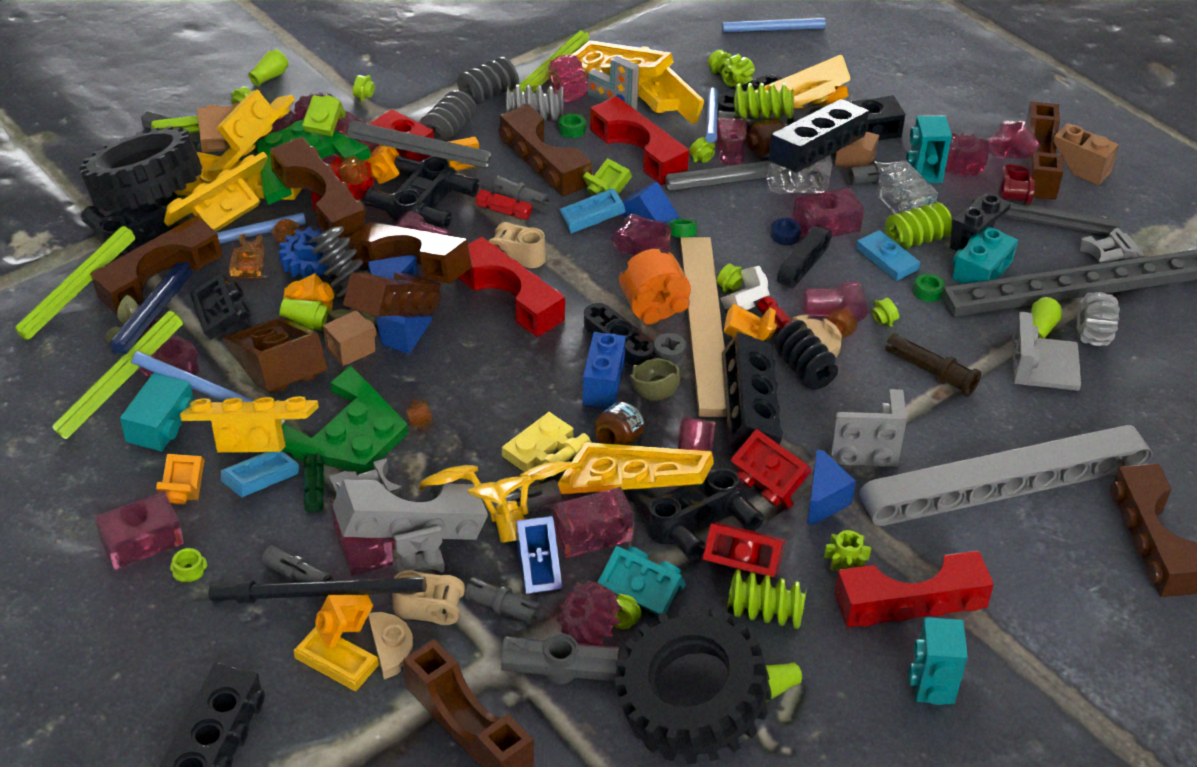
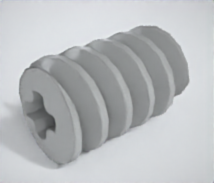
[506,84,564,122]

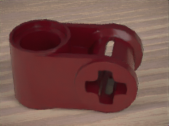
[998,164,1035,205]

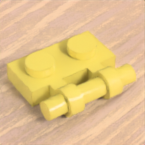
[502,412,591,481]

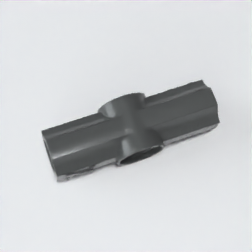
[501,633,619,684]

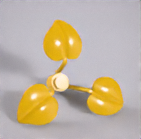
[418,462,582,542]

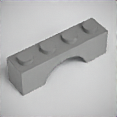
[332,479,488,540]

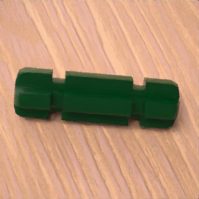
[304,453,324,513]

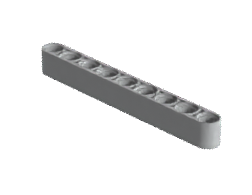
[859,425,1153,526]

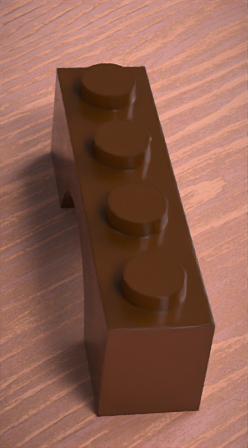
[1024,101,1063,200]
[499,105,592,197]
[270,137,366,238]
[90,216,223,315]
[349,222,472,284]
[343,273,441,317]
[1110,463,1197,597]
[403,639,534,767]

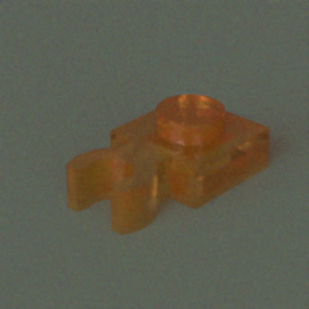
[229,234,265,278]

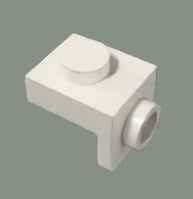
[720,266,770,310]

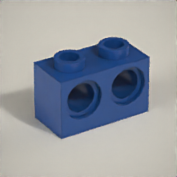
[582,332,626,408]

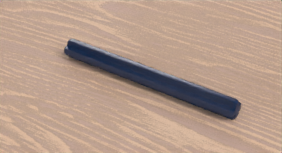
[110,261,193,355]

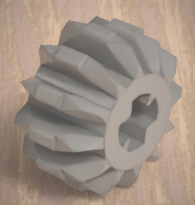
[1076,292,1120,346]

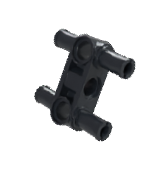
[364,155,480,231]
[81,192,191,256]
[627,467,764,560]

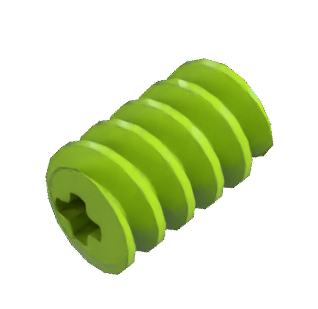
[734,82,794,119]
[885,202,953,250]
[727,569,807,629]

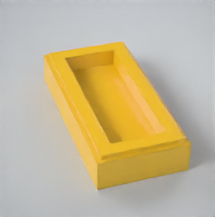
[293,627,379,692]

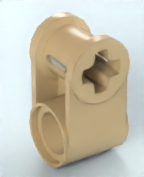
[489,222,546,268]
[392,570,465,625]

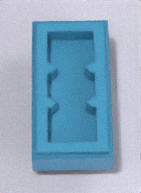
[559,188,626,234]
[856,230,920,281]
[220,451,299,498]

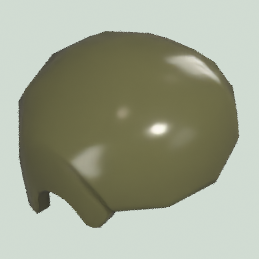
[629,358,681,402]

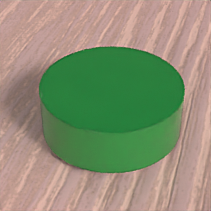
[558,113,586,138]
[667,219,697,237]
[913,274,945,302]

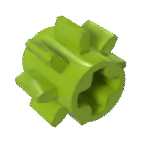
[722,54,755,87]
[824,530,871,572]

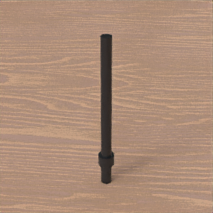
[208,577,427,604]

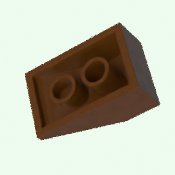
[222,316,328,393]

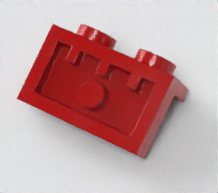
[730,429,812,509]

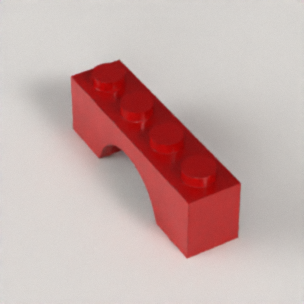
[590,96,689,186]
[458,237,565,337]
[834,551,994,627]

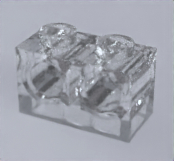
[767,155,832,195]
[876,160,938,214]

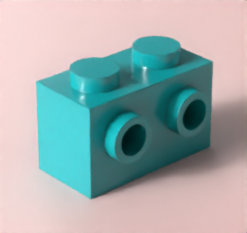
[906,115,952,183]
[952,226,1018,284]
[120,373,195,452]
[908,618,968,705]

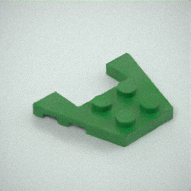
[256,120,371,205]
[282,366,409,473]

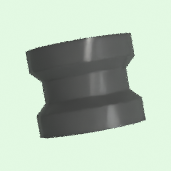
[653,333,686,370]

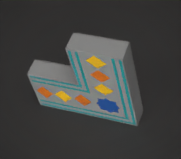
[588,55,639,111]

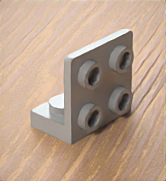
[1012,312,1081,391]
[830,389,907,467]

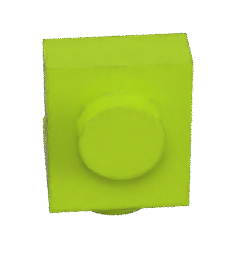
[302,95,346,136]
[583,158,632,196]

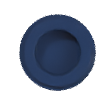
[771,218,801,245]

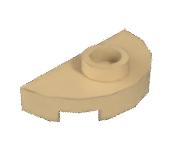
[792,315,842,358]
[368,612,413,680]

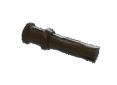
[885,333,981,397]

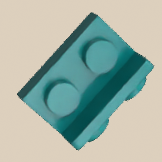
[596,546,686,615]

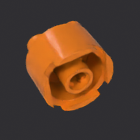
[619,249,691,325]

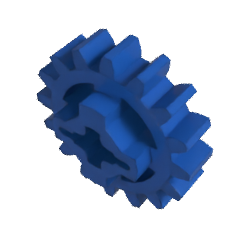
[278,227,346,279]

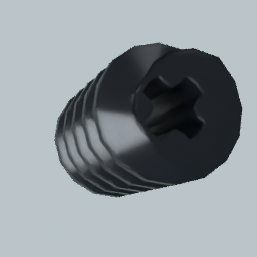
[775,320,838,390]

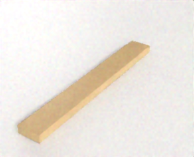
[680,237,726,417]

